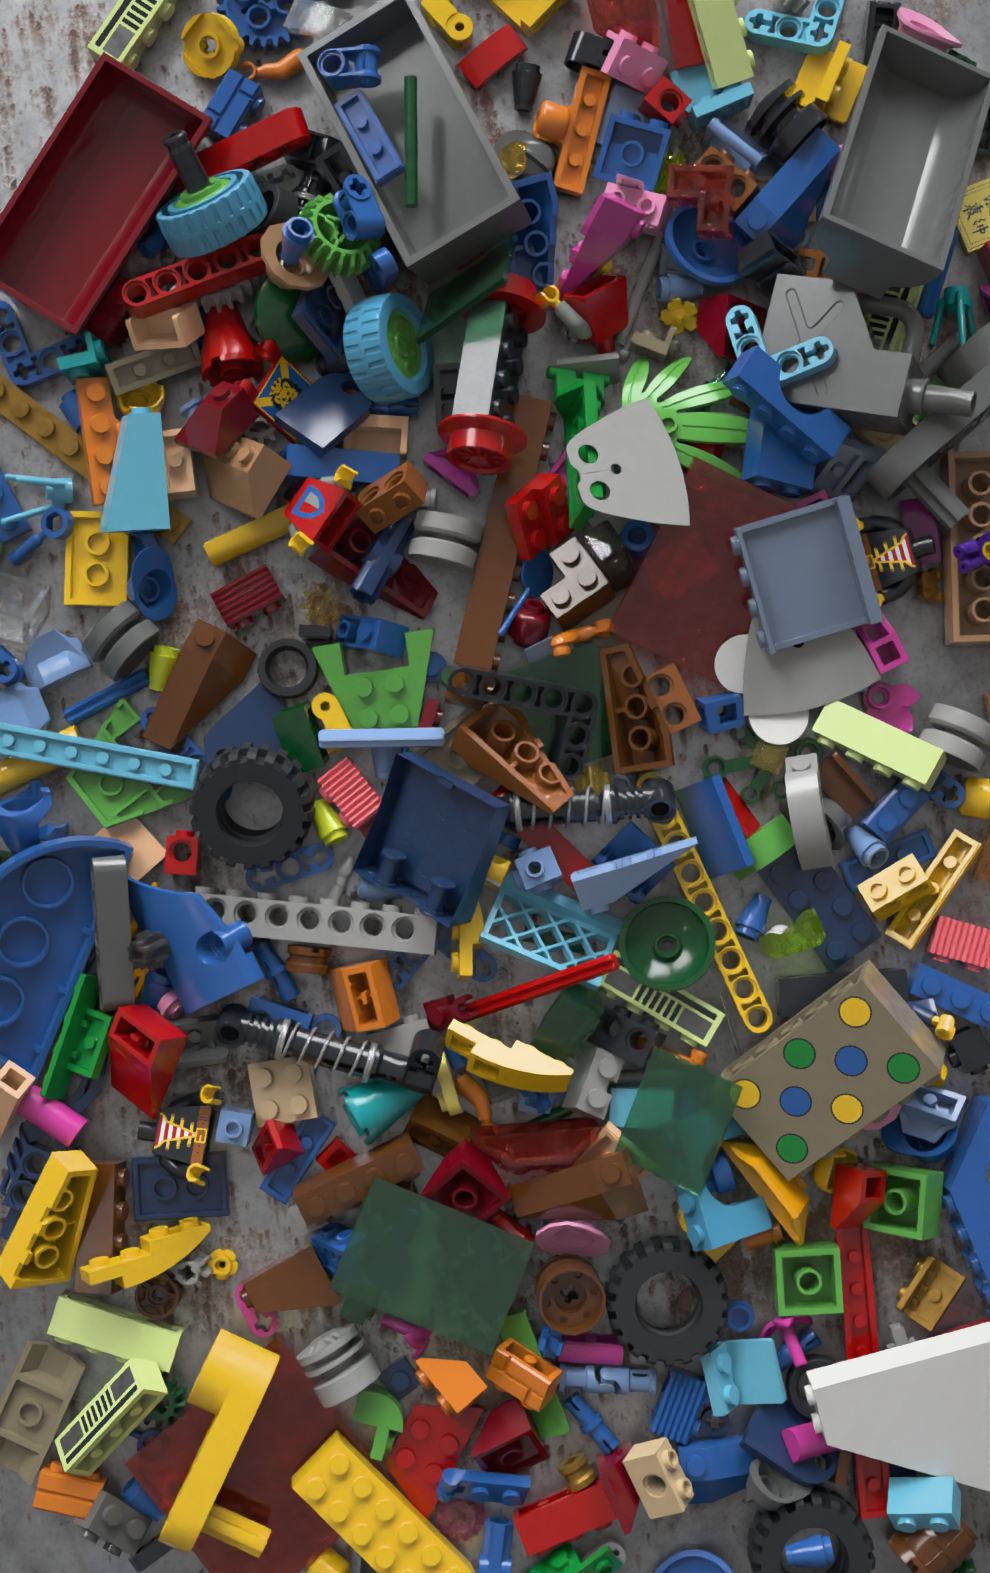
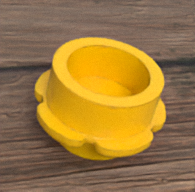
[207,1249,239,1280]

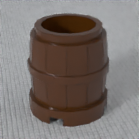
[886,1518,979,1573]

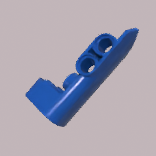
[127,875,265,1015]

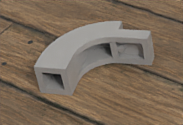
[784,753,834,871]

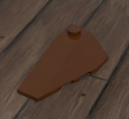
[142,618,257,751]
[599,644,675,776]
[507,1147,649,1221]

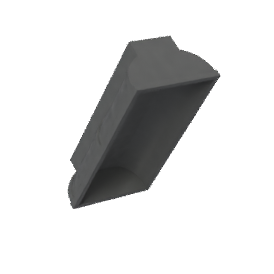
[815,24,990,300]

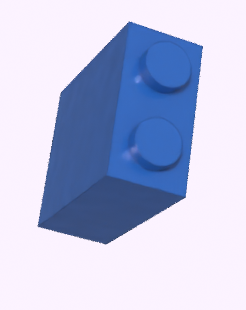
[741,407,816,498]

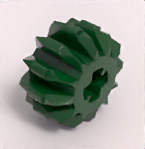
[144,1372,189,1430]

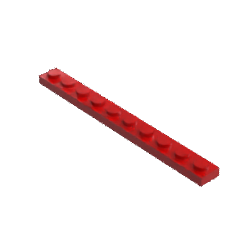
[831,1193,890,1519]

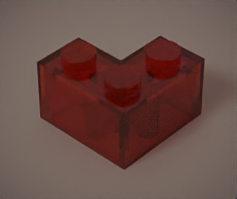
[667,164,737,239]

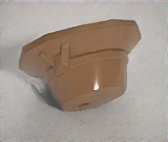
[260,223,331,291]

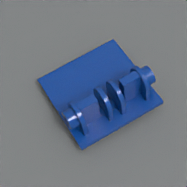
[591,821,677,905]

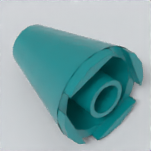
[336,1081,426,1146]

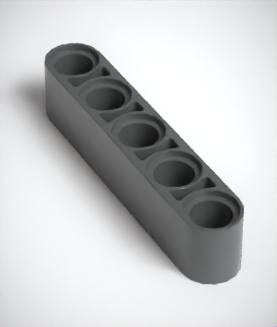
[90,855,135,1012]

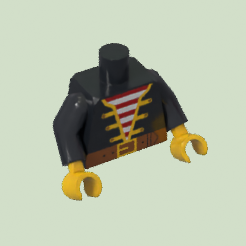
[856,515,936,607]
[137,1084,222,1186]

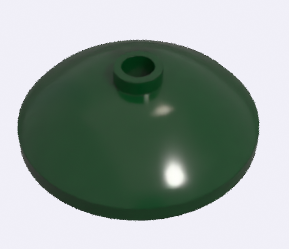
[254,275,321,362]
[619,896,716,992]

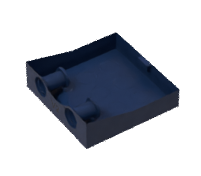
[352,752,511,928]

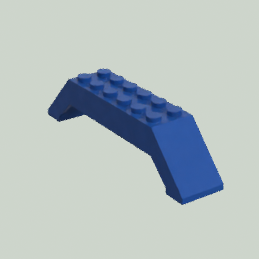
[940,1093,990,1319]

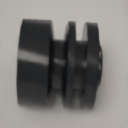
[744,79,829,166]

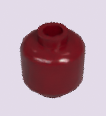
[508,599,552,648]

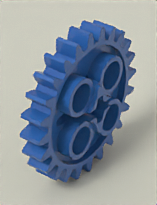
[216,0,317,53]

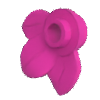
[863,681,920,732]

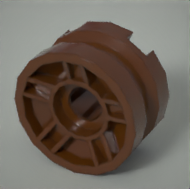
[285,944,332,975]
[134,1270,183,1319]

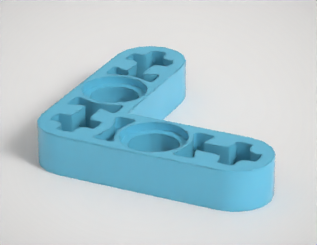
[744,0,846,56]
[726,305,837,387]

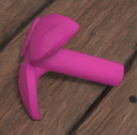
[381,1305,435,1360]
[760,1315,813,1368]

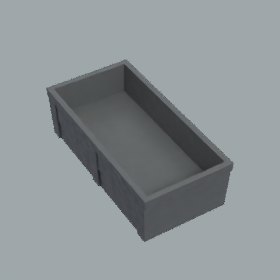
[297,0,533,285]

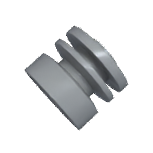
[296,1323,382,1408]

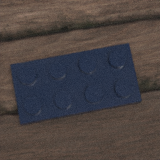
[756,844,882,973]

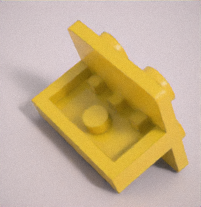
[791,40,867,125]

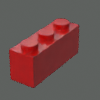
[513,1474,617,1557]

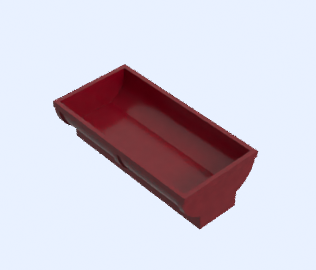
[0,52,213,337]

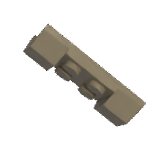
[0,1340,87,1486]

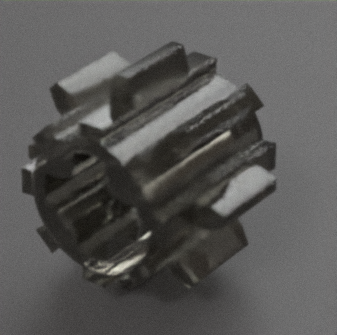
[127,930,171,972]

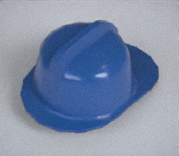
[126,546,178,621]
[881,1113,958,1164]

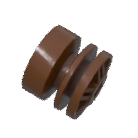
[534,1254,606,1336]

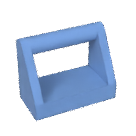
[702,116,770,175]

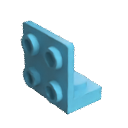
[669,65,754,131]
[700,1338,787,1417]

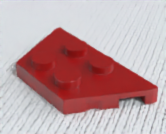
[384,1403,484,1520]

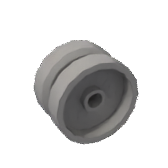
[408,510,485,572]
[918,703,990,773]

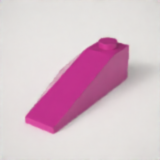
[547,193,646,311]

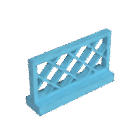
[478,872,624,992]

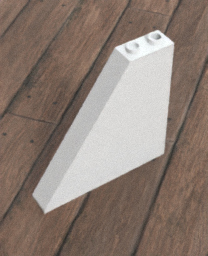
[804,1322,990,1492]

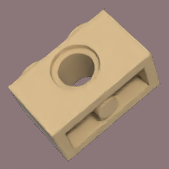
[622,1437,694,1519]

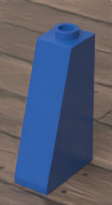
[278,443,403,490]

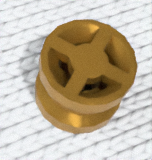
[557,1452,597,1493]

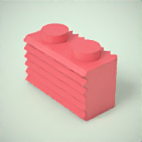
[317,756,382,830]
[925,915,990,973]

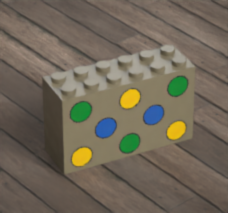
[712,960,946,1181]

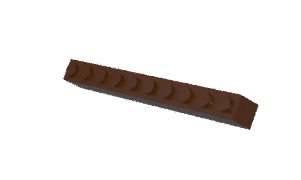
[445,394,557,710]

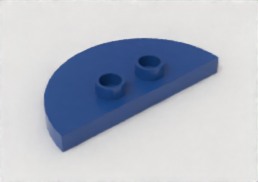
[0,835,134,1083]

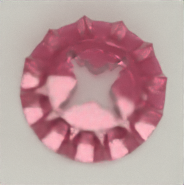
[434,1498,485,1542]

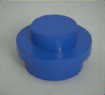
[426,652,447,683]
[727,1299,755,1332]

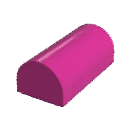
[16,1085,89,1148]
[558,1332,624,1366]
[781,1421,841,1463]

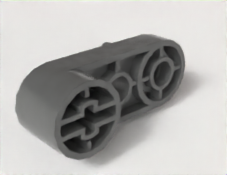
[865,323,990,531]

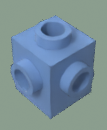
[512,845,563,896]

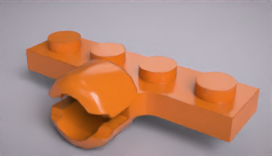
[533,66,612,198]
[75,377,121,507]

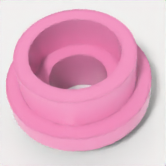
[157,990,184,1020]

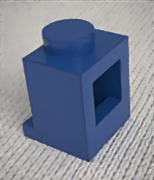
[695,691,745,734]

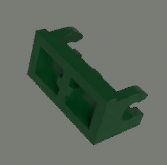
[271,700,330,773]

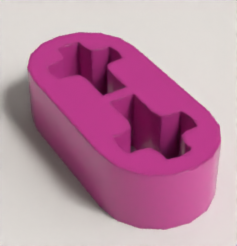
[235,1278,279,1338]

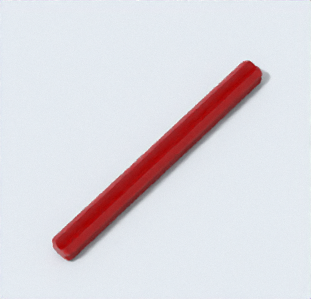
[463,953,620,1023]

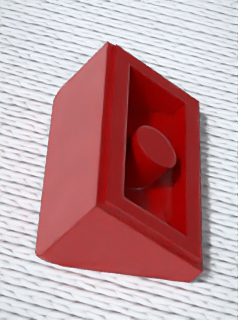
[722,777,760,839]

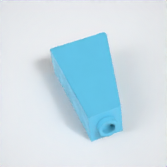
[100,407,170,534]

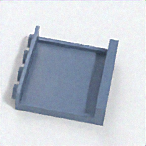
[729,495,884,655]

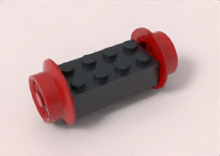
[438,272,546,475]

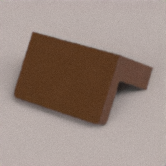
[819,752,878,820]
[403,1095,479,1157]

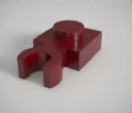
[423,994,478,1032]

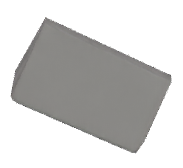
[555,353,619,385]

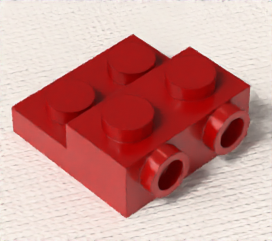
[505,473,574,561]

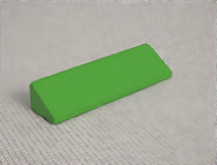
[495,1307,571,1439]

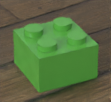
[863,1161,944,1241]
[770,1241,844,1317]

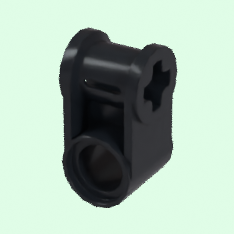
[564,31,617,81]

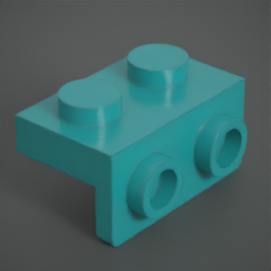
[57,332,111,385]

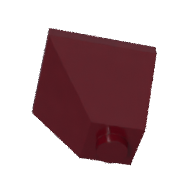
[696,293,767,363]
[174,381,259,459]
[419,1139,511,1237]
[471,1398,550,1475]
[596,1440,640,1535]

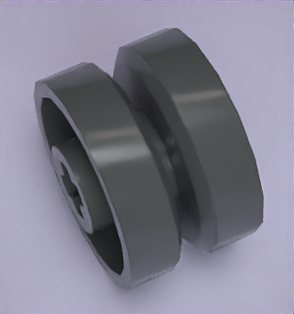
[81,600,163,682]

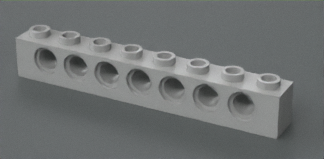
[185,886,440,955]

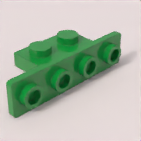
[40,973,115,1100]
[525,1543,623,1573]

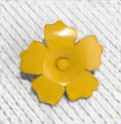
[660,298,698,335]

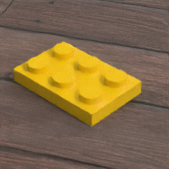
[64,511,131,607]

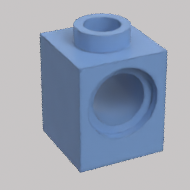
[215,1105,256,1147]

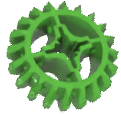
[298,192,382,279]

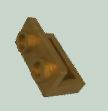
[895,1254,967,1332]

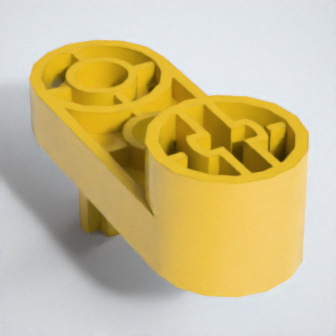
[158,1328,280,1558]

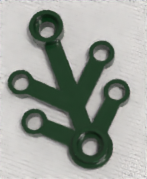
[701,724,823,804]

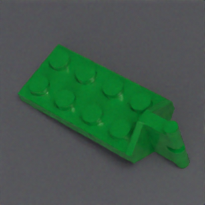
[546,366,610,530]

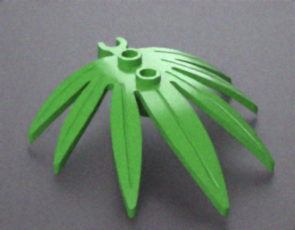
[598,355,759,524]

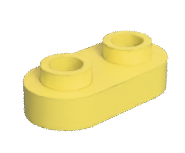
[436,1052,463,1116]

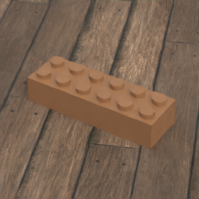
[940,451,990,646]

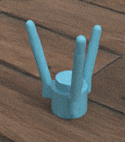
[1,474,73,525]

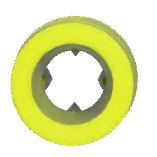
[148,644,179,692]
[313,798,349,847]

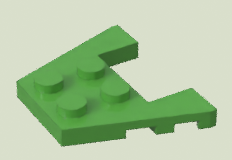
[312,628,435,729]
[66,697,193,829]

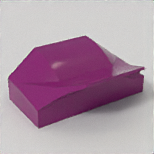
[423,446,481,503]

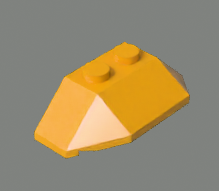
[718,1138,809,1247]

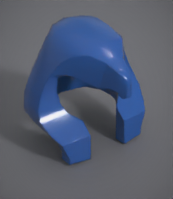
[0,779,69,855]

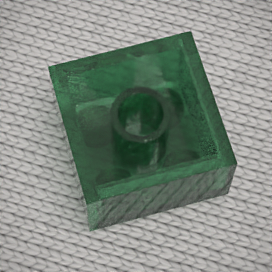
[529,984,607,1062]

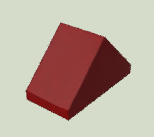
[251,1119,305,1176]

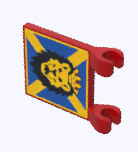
[234,340,312,444]

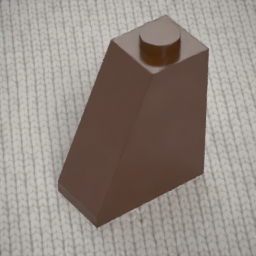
[239,1243,341,1313]

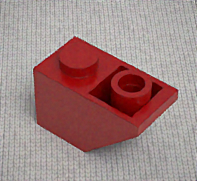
[830,1163,887,1229]

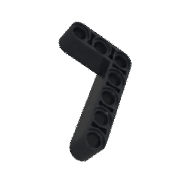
[441,663,598,781]

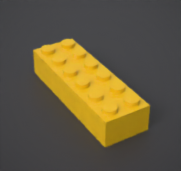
[291,1430,475,1573]

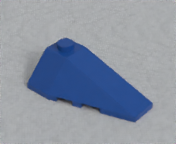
[731,127,841,249]
[503,172,559,297]
[675,1434,758,1504]

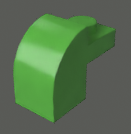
[733,814,795,881]
[352,1383,405,1461]

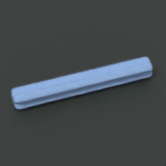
[318,727,445,749]

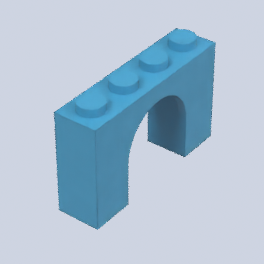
[658,1105,772,1251]

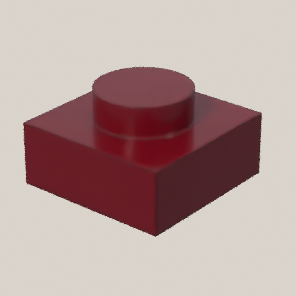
[418,698,444,728]

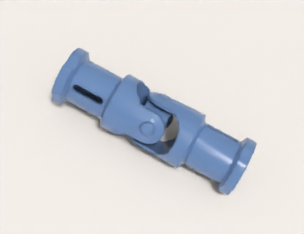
[558,1362,656,1396]

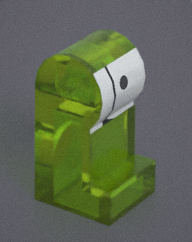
[761,908,827,959]

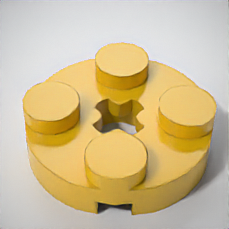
[181,12,244,79]

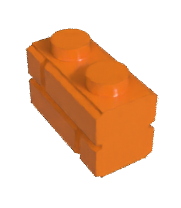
[485,1337,563,1412]
[32,1460,109,1520]

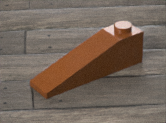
[450,702,574,815]

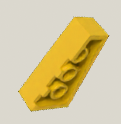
[0,1150,98,1289]

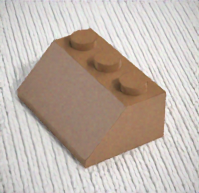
[203,436,292,520]

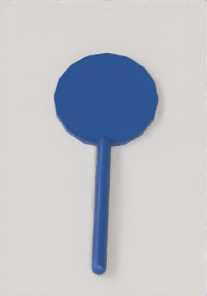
[498,551,554,637]

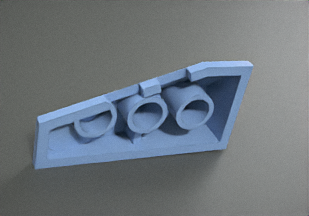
[571,836,698,914]

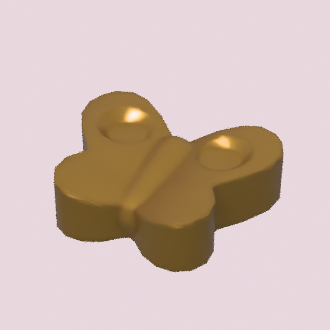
[916,567,944,605]

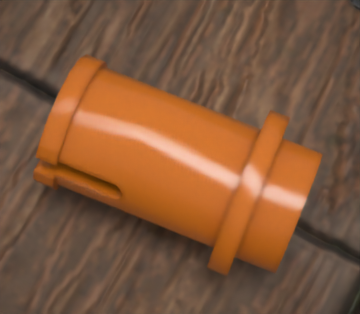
[743,1220,784,1251]

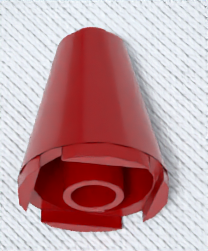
[200,301,264,387]

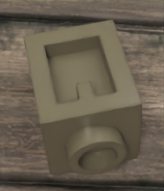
[628,325,679,364]

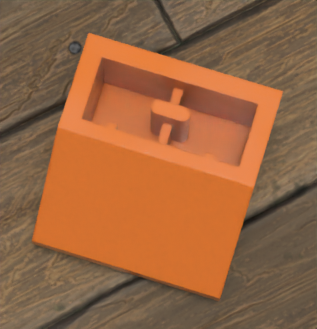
[329,957,401,1032]
[415,1358,487,1418]

